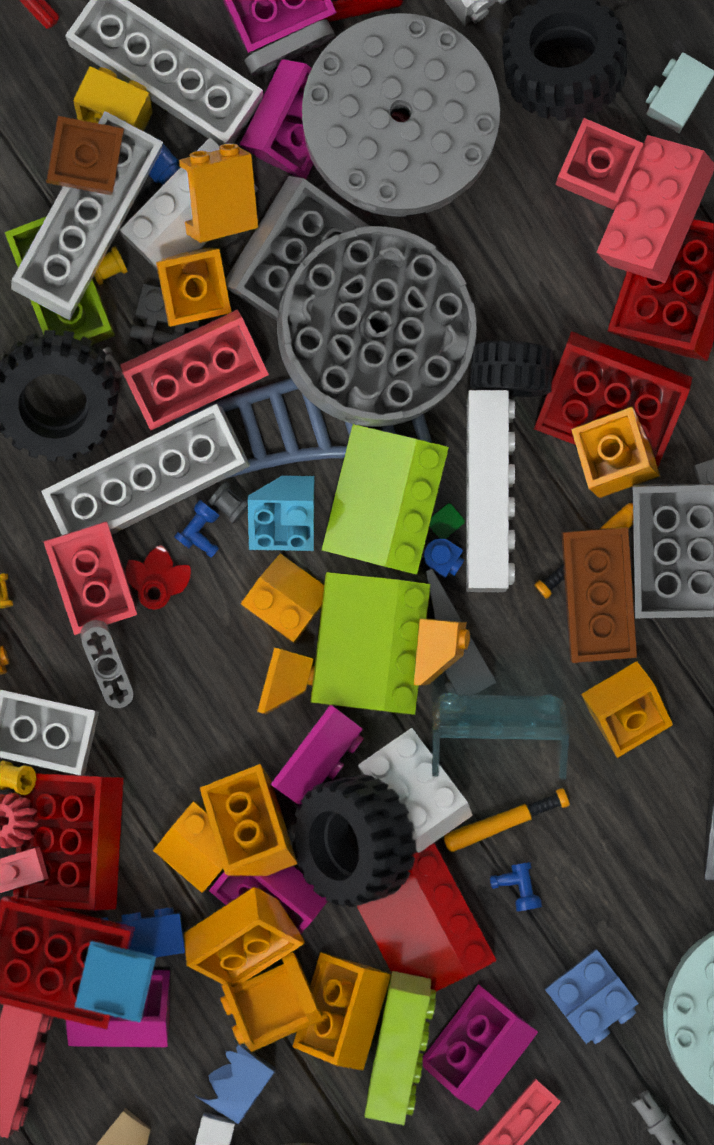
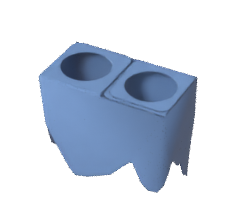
[196,1040,276,1124]

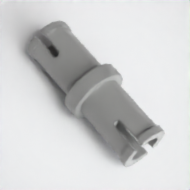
[631,1090,686,1145]

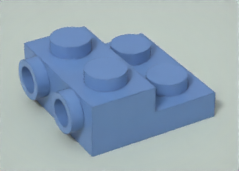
[544,949,639,1044]

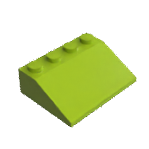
[322,424,449,575]
[310,572,430,715]

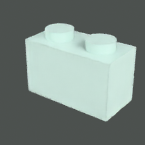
[646,52,714,133]

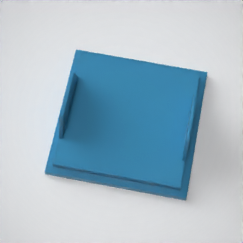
[75,941,156,1023]

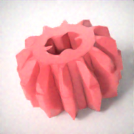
[0,793,39,849]

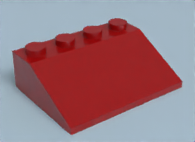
[607,219,714,361]
[534,331,693,468]
[13,773,123,910]
[357,843,497,991]
[0,896,135,1030]

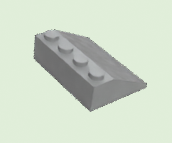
[225,176,370,321]
[633,484,714,618]

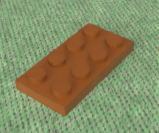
[561,527,637,663]

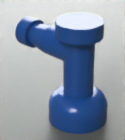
[174,499,220,558]
[490,862,542,911]

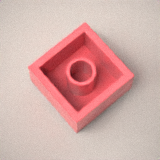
[555,118,643,210]

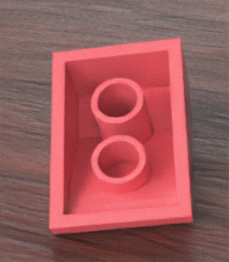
[44,521,137,635]

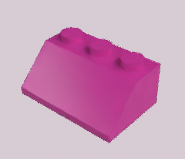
[223,0,336,53]
[240,59,313,180]
[271,705,364,805]
[209,866,328,934]
[66,970,170,1047]
[422,984,538,1111]

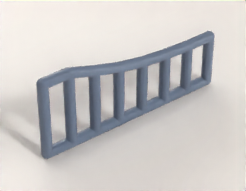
[175,378,432,480]

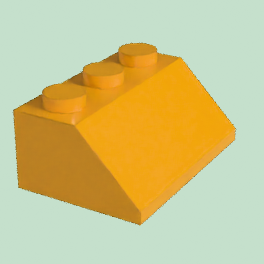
[200,764,298,876]
[184,887,304,987]
[292,952,391,1070]

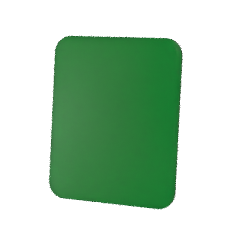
[429,503,465,539]

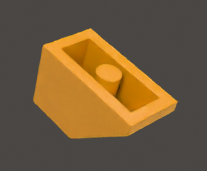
[414,619,470,685]

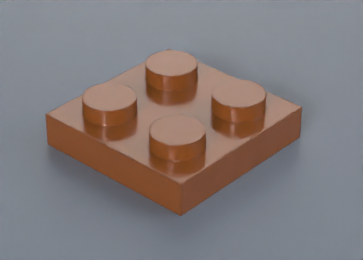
[46,116,124,195]

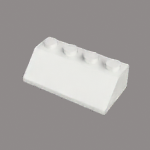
[120,138,258,269]

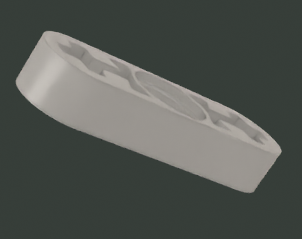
[244,19,335,76]
[80,620,133,708]

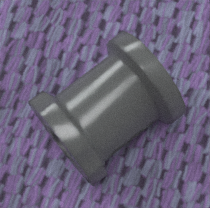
[208,482,248,524]

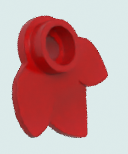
[126,545,191,610]

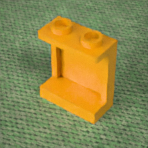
[179,144,258,243]
[220,952,323,1052]

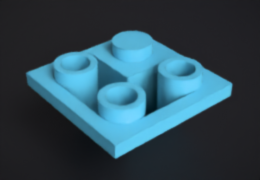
[248,476,315,551]

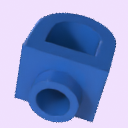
[424,539,465,579]

